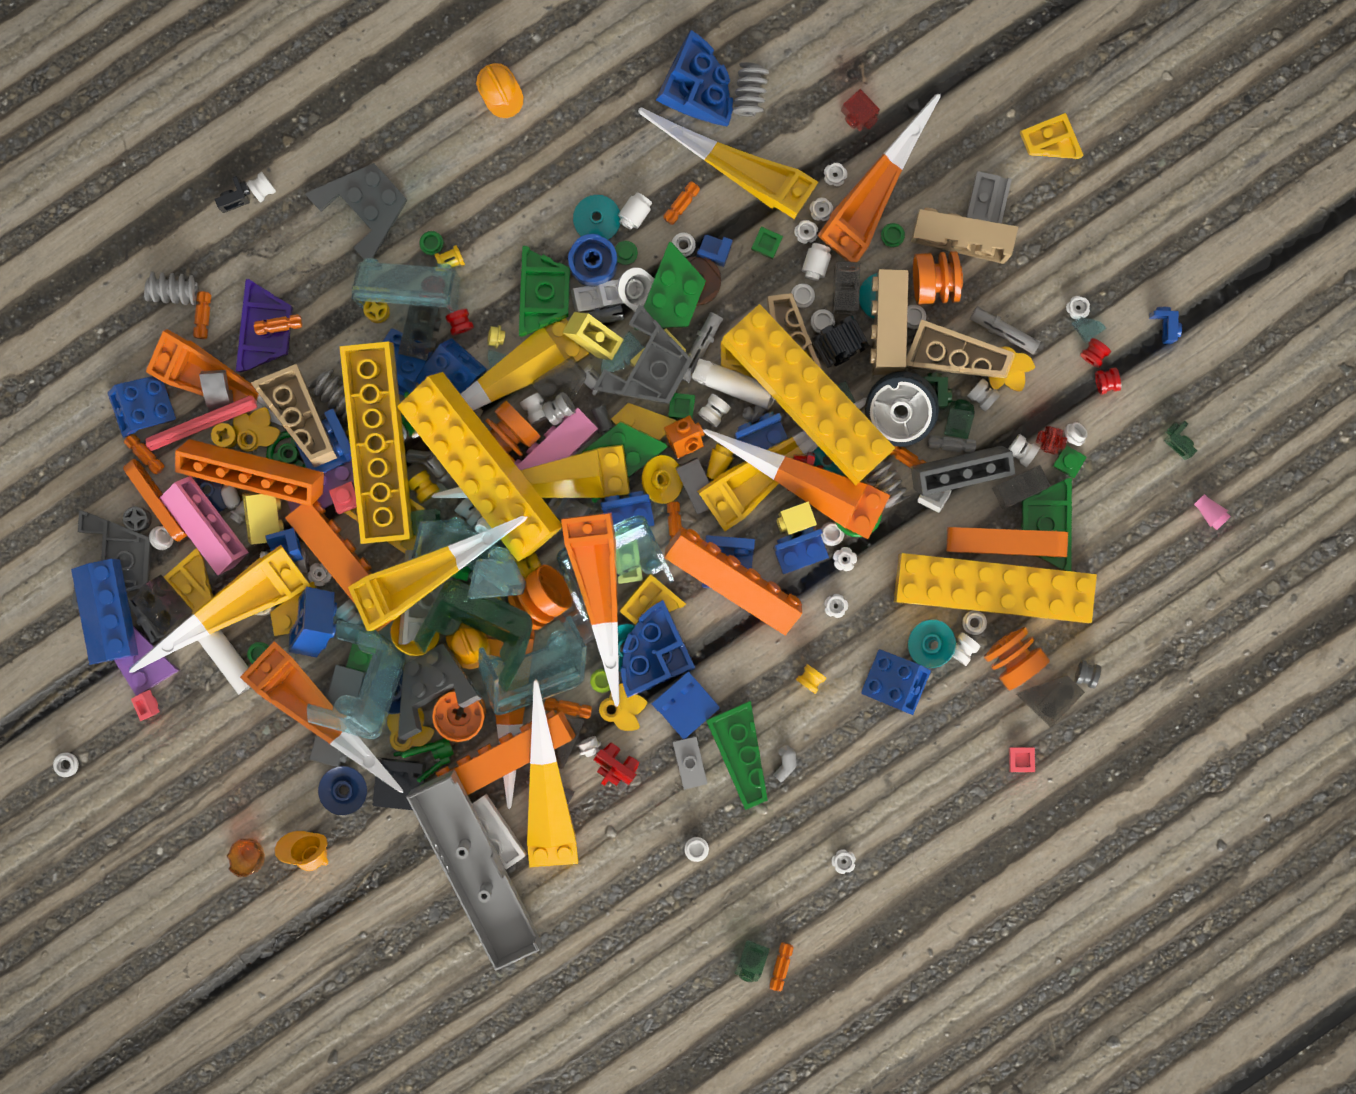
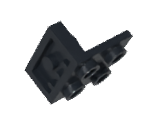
[372,757,427,810]

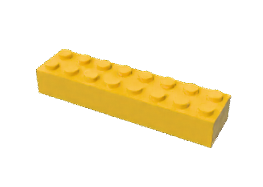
[722,304,895,486]
[339,342,414,544]
[397,372,562,562]
[894,553,1097,623]

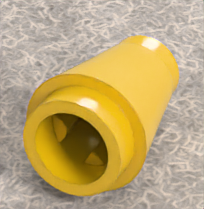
[706,443,734,480]

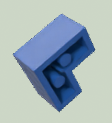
[288,587,337,658]

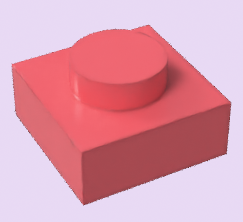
[329,482,357,514]
[131,690,160,721]
[1009,747,1035,772]

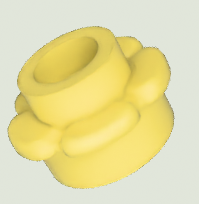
[487,325,505,349]

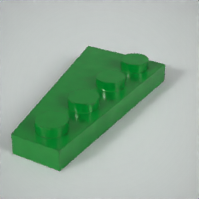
[706,701,768,810]

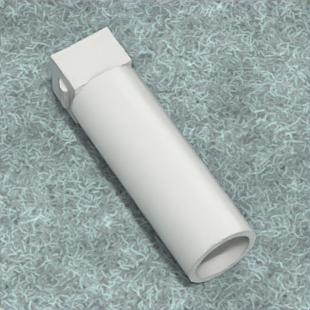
[692,358,775,410]
[197,630,250,695]

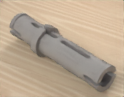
[969,306,1041,355]
[682,312,723,383]

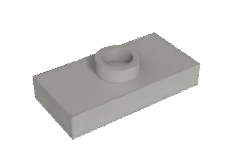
[673,736,707,790]

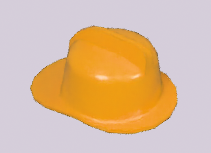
[476,63,524,118]
[445,616,490,670]
[274,831,328,871]

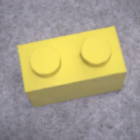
[562,312,624,360]
[242,492,284,545]
[776,501,817,536]

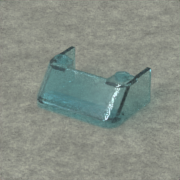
[351,258,460,313]
[556,515,674,622]
[412,517,526,599]
[479,616,587,715]
[307,620,405,739]

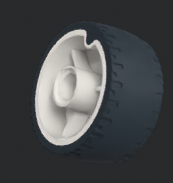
[865,371,939,447]

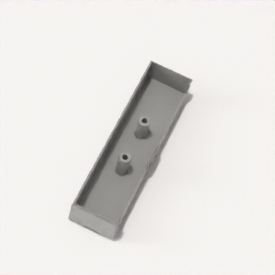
[406,769,542,971]

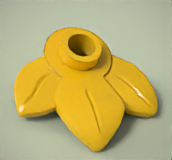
[988,346,1035,392]
[233,407,280,452]
[599,683,647,731]
[387,707,435,751]

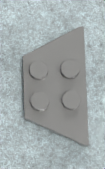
[399,550,453,644]

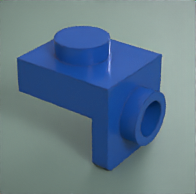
[1149,307,1182,344]

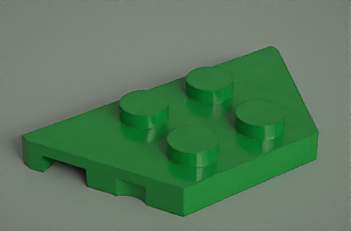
[634,242,706,331]
[519,246,570,337]
[582,421,668,503]
[1021,478,1072,572]

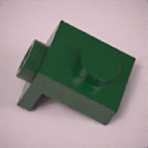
[923,373,952,410]

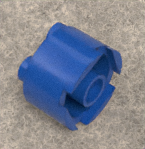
[568,234,618,287]

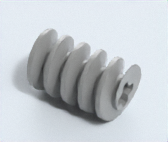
[733,62,769,117]
[144,271,199,306]
[308,369,347,422]
[867,458,910,508]

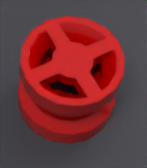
[445,309,474,336]
[1080,338,1111,368]
[1095,367,1121,395]

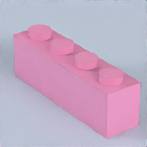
[515,408,599,470]
[160,476,249,575]

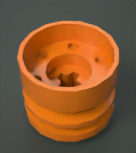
[913,251,963,305]
[485,400,541,463]
[508,565,574,630]
[984,627,1050,691]
[432,689,486,742]

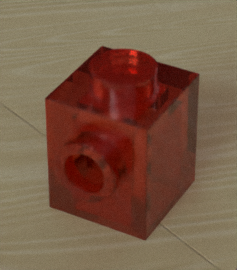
[841,89,880,132]

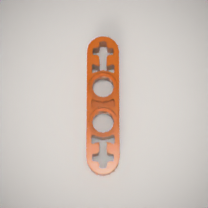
[123,459,188,542]

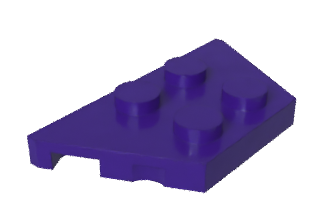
[236,279,293,373]

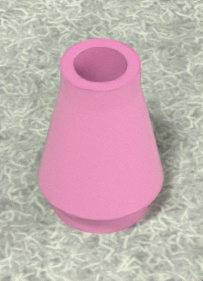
[1194,494,1231,530]

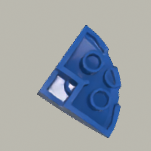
[656,30,733,127]
[621,600,696,698]

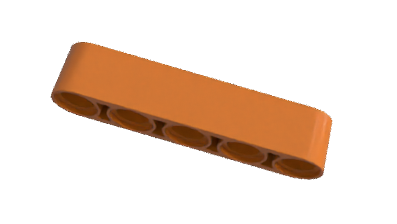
[946,527,1068,557]

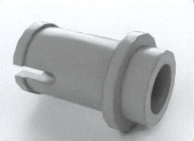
[229,499,246,526]

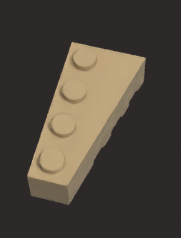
[911,208,1018,264]
[870,269,908,375]
[767,293,821,368]
[906,319,1015,378]
[251,364,337,467]

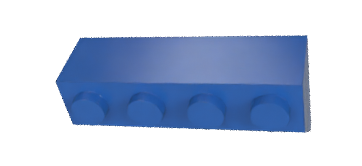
[71,559,139,665]

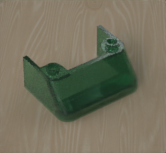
[414,580,533,692]

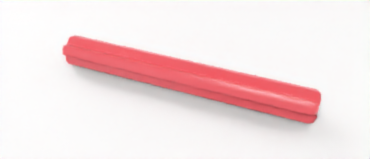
[145,395,257,451]

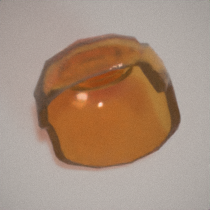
[227,838,265,877]

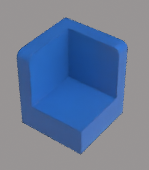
[697,235,733,267]
[265,528,304,562]

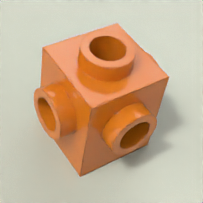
[664,415,704,458]

